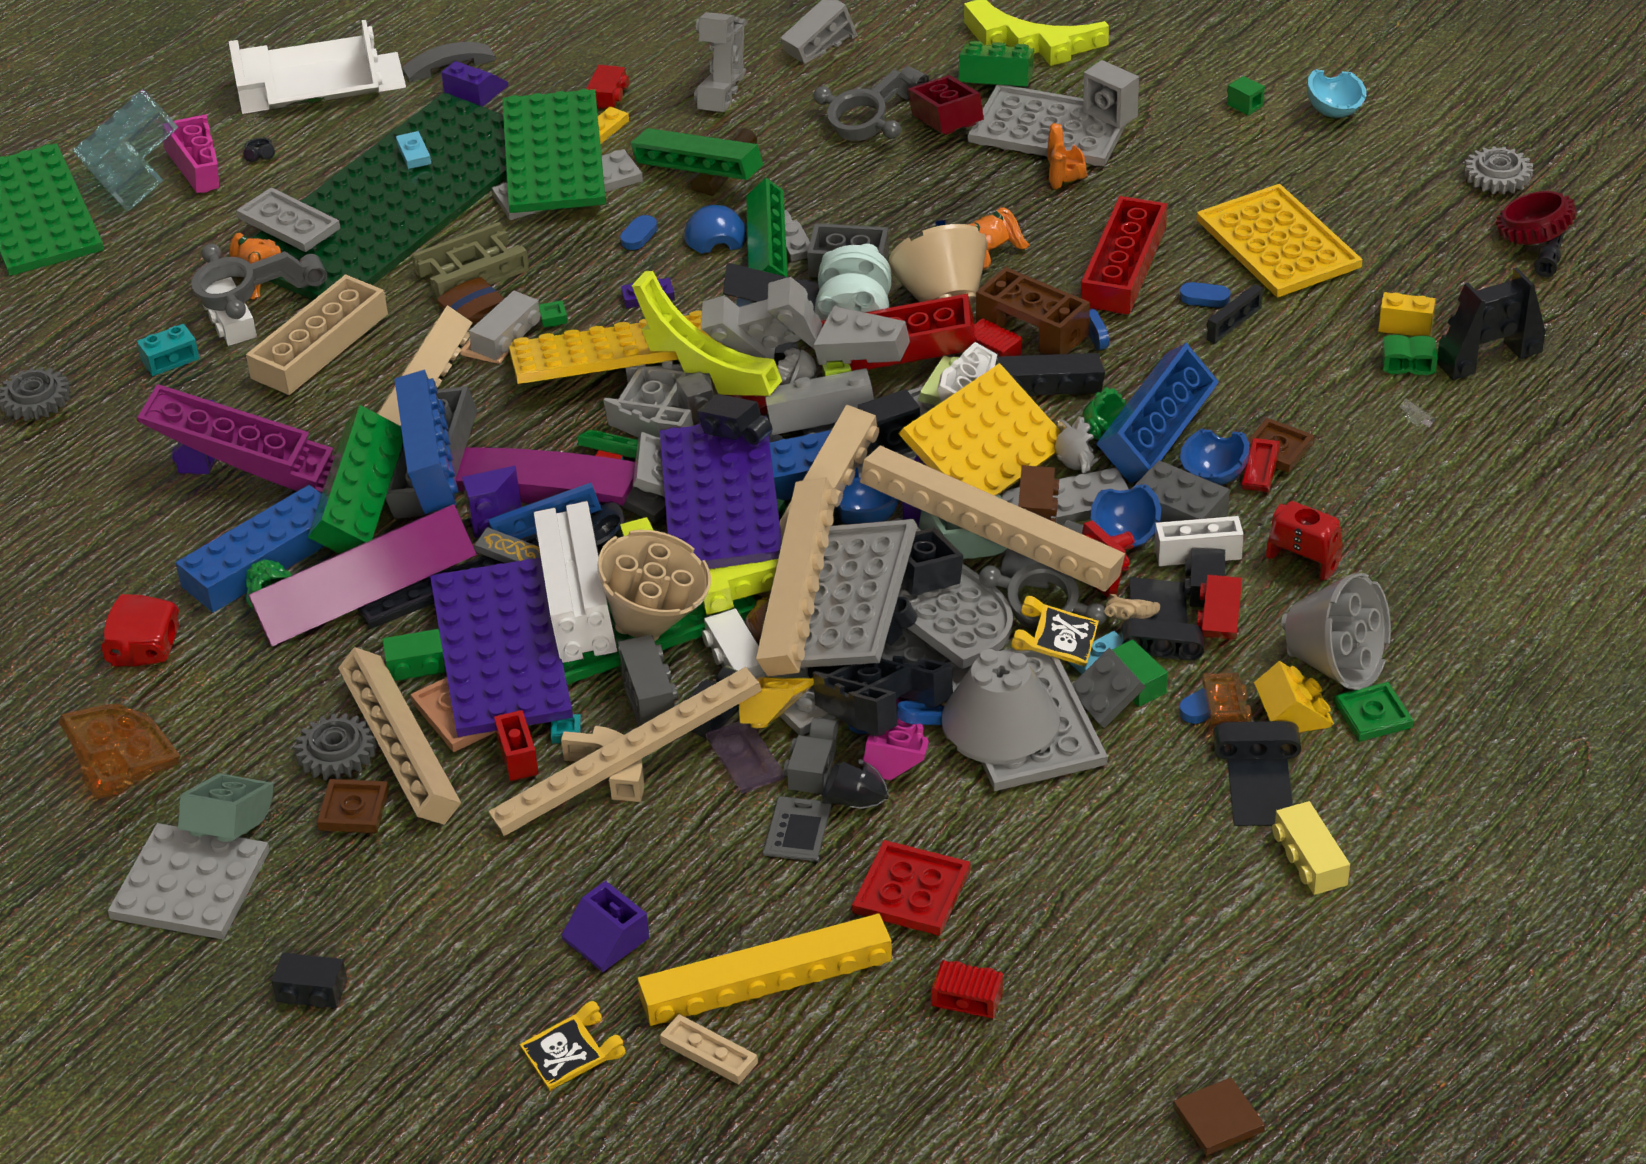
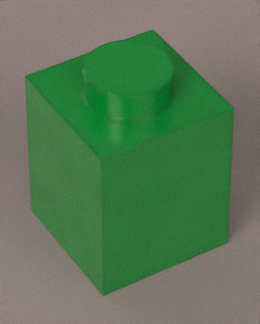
[1227,76,1265,116]

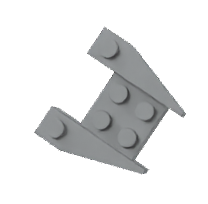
[694,12,748,112]
[701,277,822,359]
[604,361,718,438]

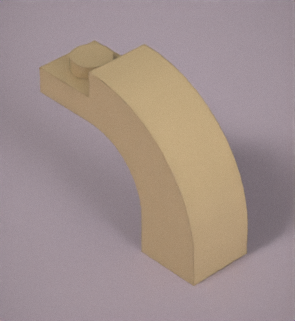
[561,726,644,802]

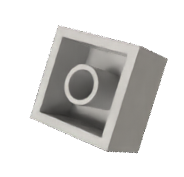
[1083,60,1139,129]

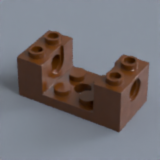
[976,267,1090,355]

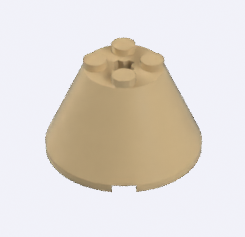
[888,224,987,306]
[597,530,711,641]

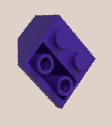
[561,881,650,972]

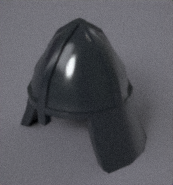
[821,759,889,809]

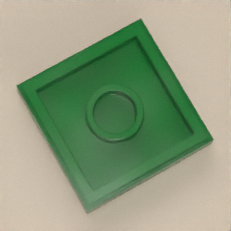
[1334,682,1414,742]

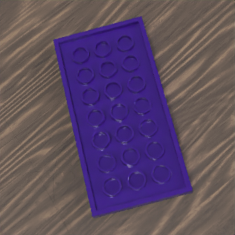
[660,416,782,569]
[430,558,573,737]

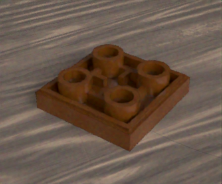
[1173,1077,1265,1156]

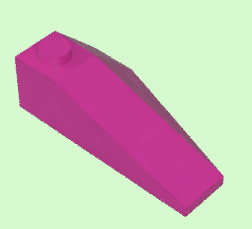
[863,697,929,780]

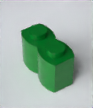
[1381,335,1438,375]

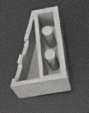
[781,0,858,64]
[813,306,910,365]

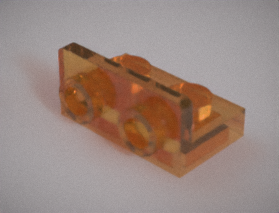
[1203,672,1251,724]

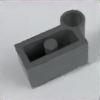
[783,717,838,794]

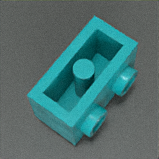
[137,324,200,376]

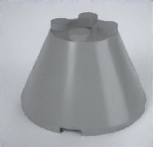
[1281,573,1391,690]
[942,649,1060,764]

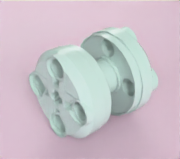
[815,244,892,321]

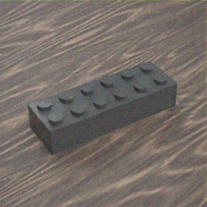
[386,386,477,519]

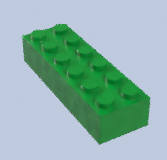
[307,405,403,554]

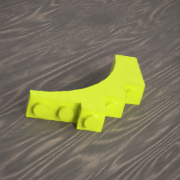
[964,0,1109,66]
[632,271,782,396]
[620,517,778,615]

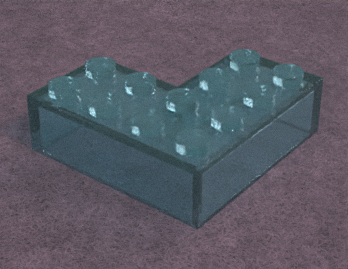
[73,89,178,212]

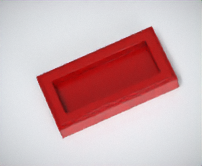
[1241,438,1280,492]

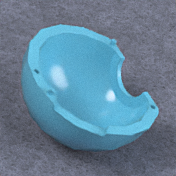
[1307,69,1366,118]

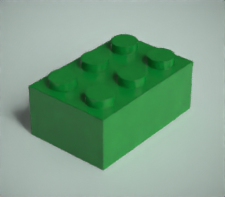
[959,41,1034,87]

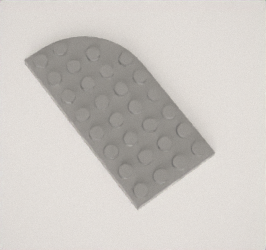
[892,518,1013,669]

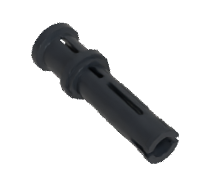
[1534,231,1566,277]

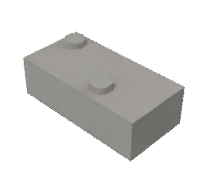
[765,368,874,434]

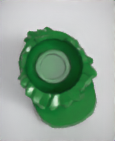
[1082,387,1126,440]

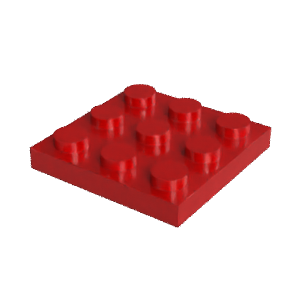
[852,840,971,936]

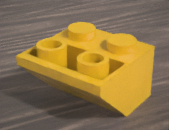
[1254,661,1334,732]

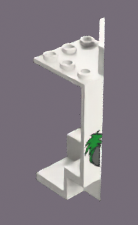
[228,20,406,114]

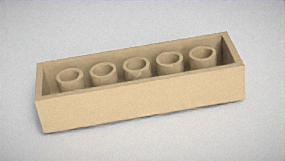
[246,275,388,395]

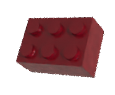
[908,75,984,134]

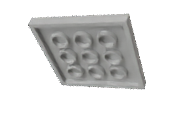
[108,823,270,940]

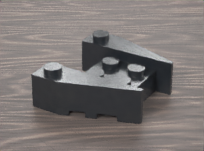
[1437,267,1545,380]
[813,656,953,736]

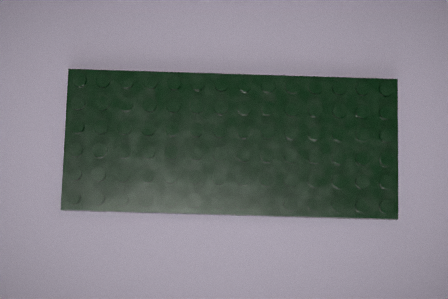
[227,92,507,300]

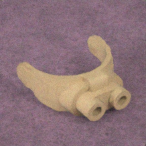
[1104,594,1160,621]

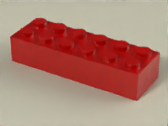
[1081,196,1167,314]
[821,293,976,371]

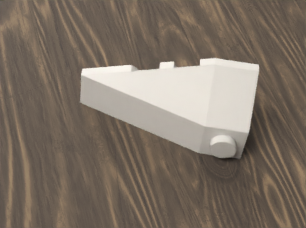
[937,342,997,402]

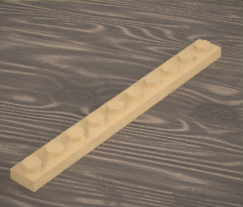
[488,667,762,836]

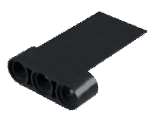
[723,262,819,313]
[1121,577,1204,660]
[1213,721,1302,826]

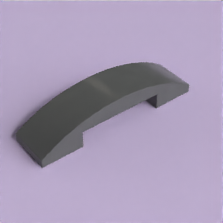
[403,42,496,82]

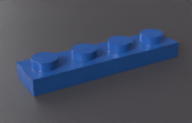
[489,482,602,539]

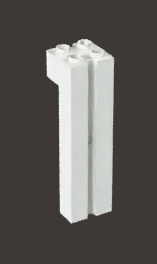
[534,501,617,663]

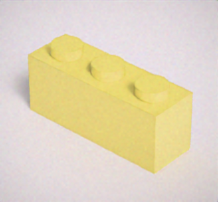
[1272,801,1350,895]

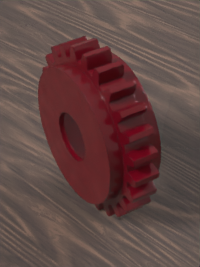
[1496,191,1577,245]

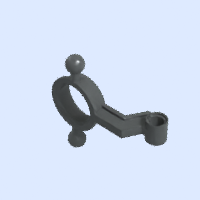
[813,66,929,141]
[191,244,327,319]
[979,520,1107,630]

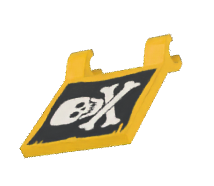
[1011,596,1099,667]
[520,1001,626,1091]

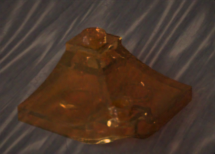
[58,704,181,799]

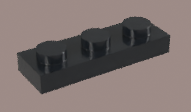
[1206,284,1263,344]

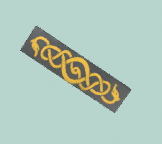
[475,527,542,563]

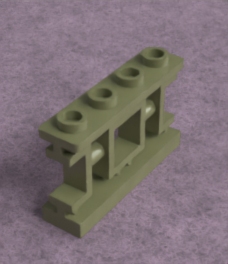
[412,222,529,299]

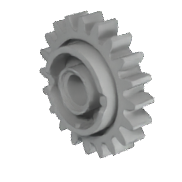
[1464,146,1533,194]

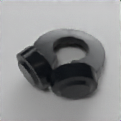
[243,138,275,162]

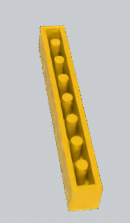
[638,914,892,1026]

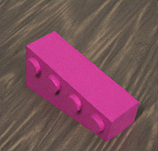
[162,114,219,193]

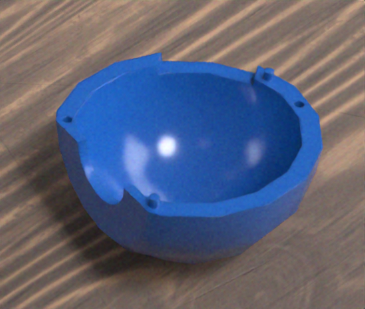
[684,205,746,254]
[1180,429,1249,486]
[835,478,899,525]
[1090,484,1162,549]

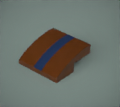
[437,277,505,325]

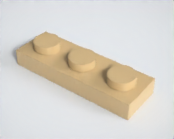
[660,1014,758,1085]

